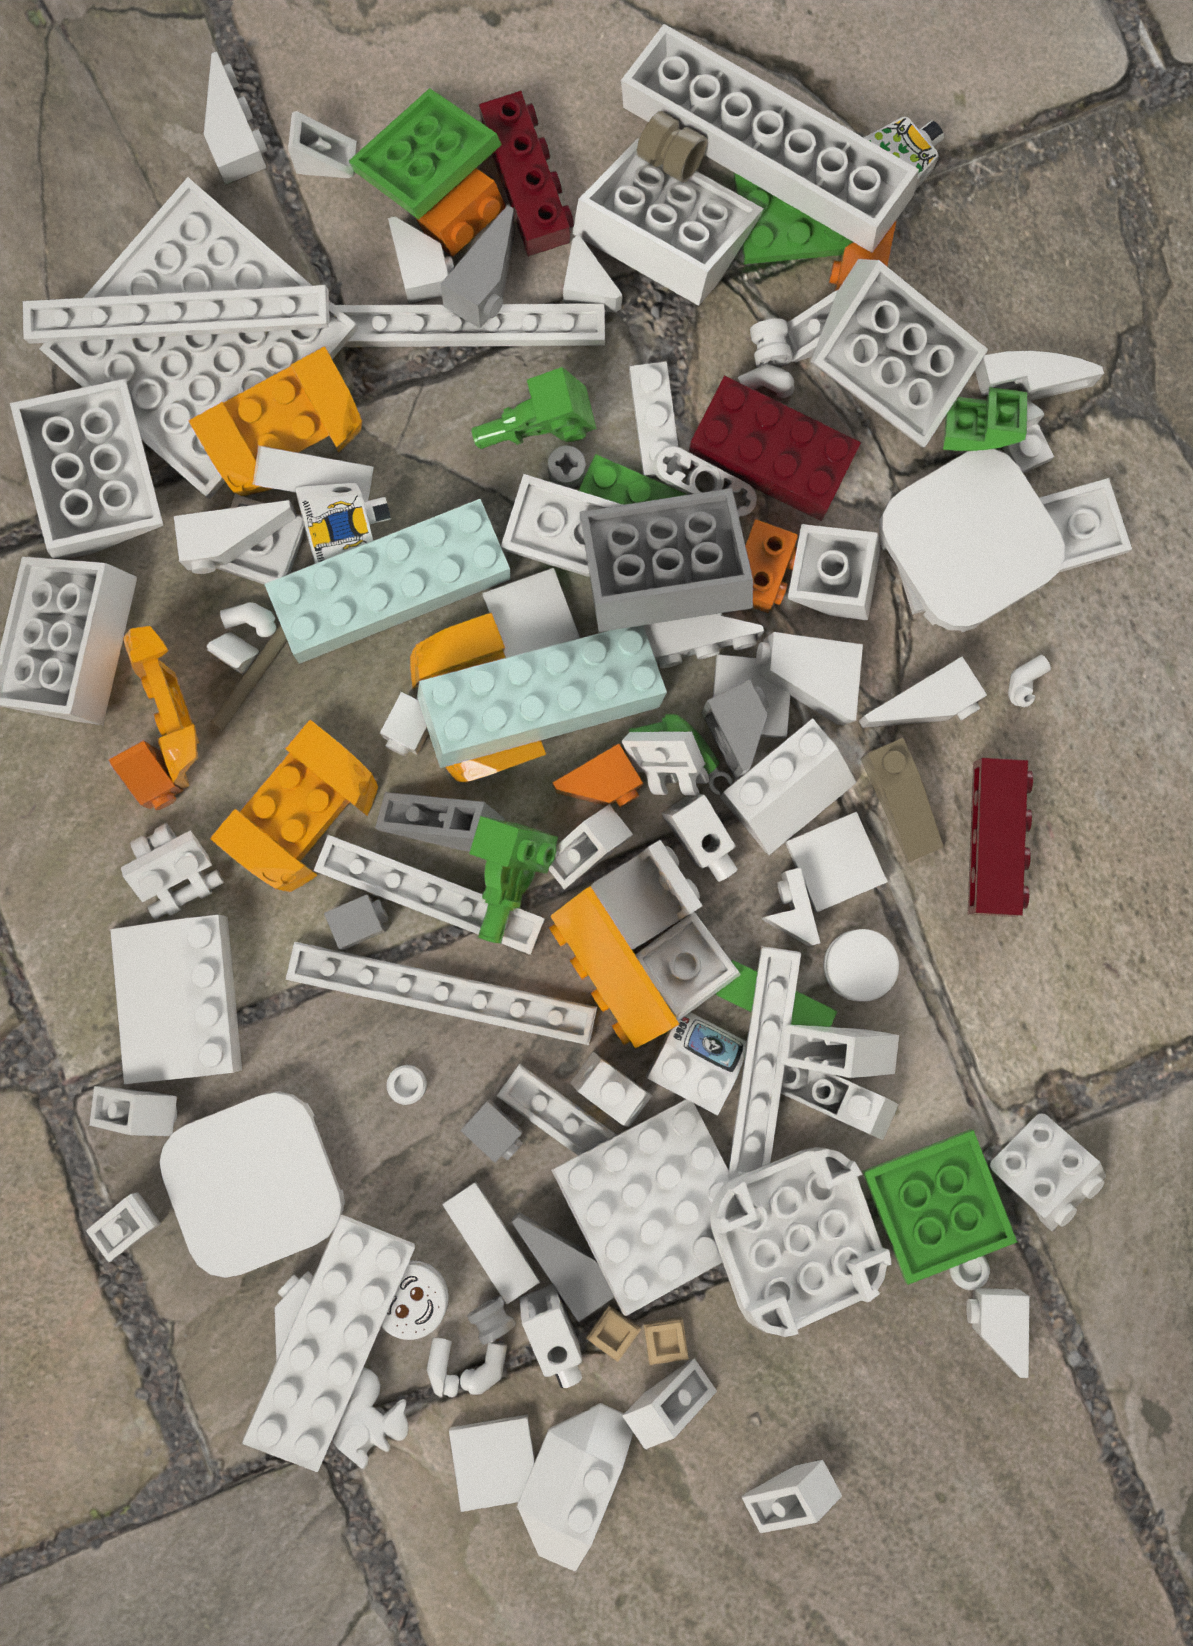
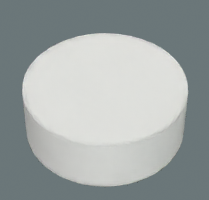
[387,1065,427,1105]
[950,1256,990,1290]

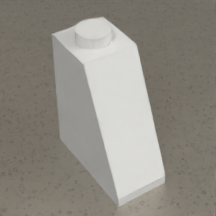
[756,632,863,725]
[780,1025,899,1078]

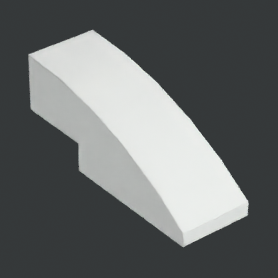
[975,351,1104,401]

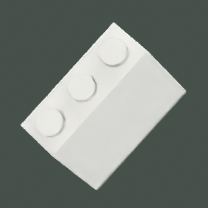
[720,718,857,856]

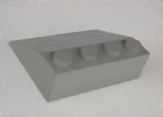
[580,488,753,632]

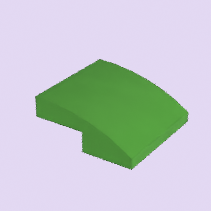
[943,387,1027,451]

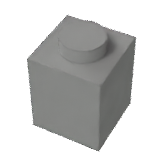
[324,894,389,950]
[460,1099,523,1163]

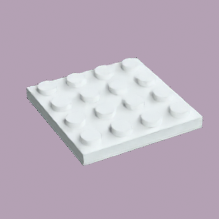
[551,1099,730,1316]

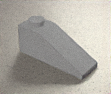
[441,205,515,328]
[375,792,505,851]
[511,1212,614,1322]

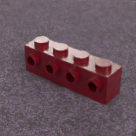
[479,91,574,257]
[967,758,1033,917]

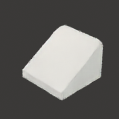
[207,632,259,675]

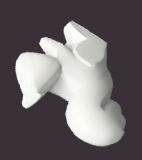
[332,1367,408,1470]

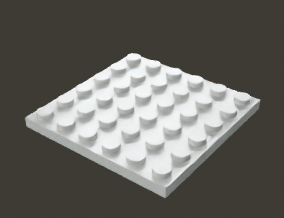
[39,177,359,499]

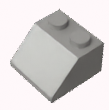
[701,680,769,781]

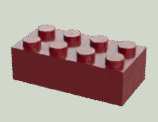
[688,375,861,521]

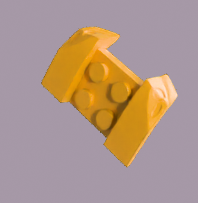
[188,346,362,496]
[410,612,546,782]
[123,626,200,789]
[210,720,378,892]

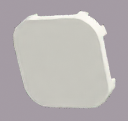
[878,449,1065,632]
[160,1091,345,1278]
[710,1147,891,1337]

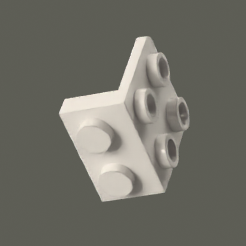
[590,840,702,950]
[990,1114,1106,1231]

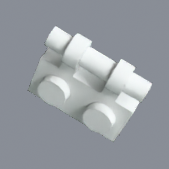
[121,830,224,919]

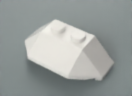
[517,1403,633,1571]

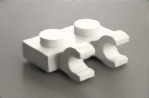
[622,732,709,796]

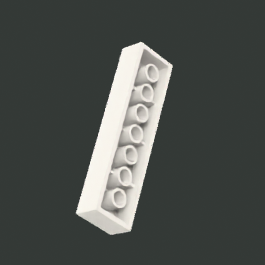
[621,24,919,253]

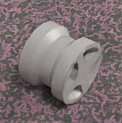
[548,445,586,489]
[467,1296,516,1345]

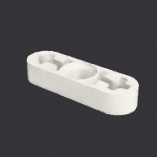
[653,446,757,517]

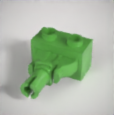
[472,367,597,449]
[469,816,558,944]

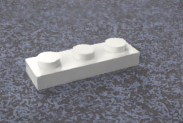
[629,362,682,478]

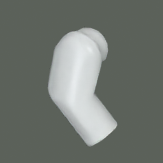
[738,364,795,398]
[220,602,277,637]
[1008,655,1051,707]
[427,1338,460,1398]
[460,1340,507,1395]

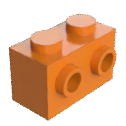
[416,168,506,257]
[745,519,798,613]

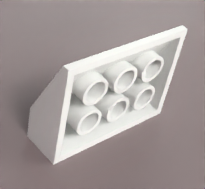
[573,138,763,306]
[811,259,988,447]
[10,379,164,560]
[0,557,137,725]
[110,915,242,1084]

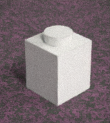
[380,692,429,756]

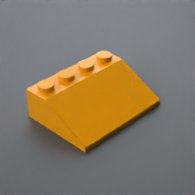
[548,886,679,1048]

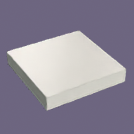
[215,494,305,584]
[482,568,580,658]
[710,654,790,739]
[785,812,888,913]
[635,912,741,1021]
[449,1414,535,1512]

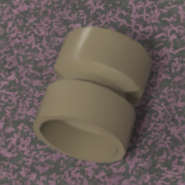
[637,111,708,183]

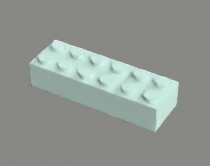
[264,499,510,664]
[417,625,667,768]

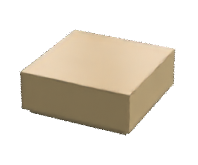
[586,1304,641,1362]
[644,1317,689,1365]

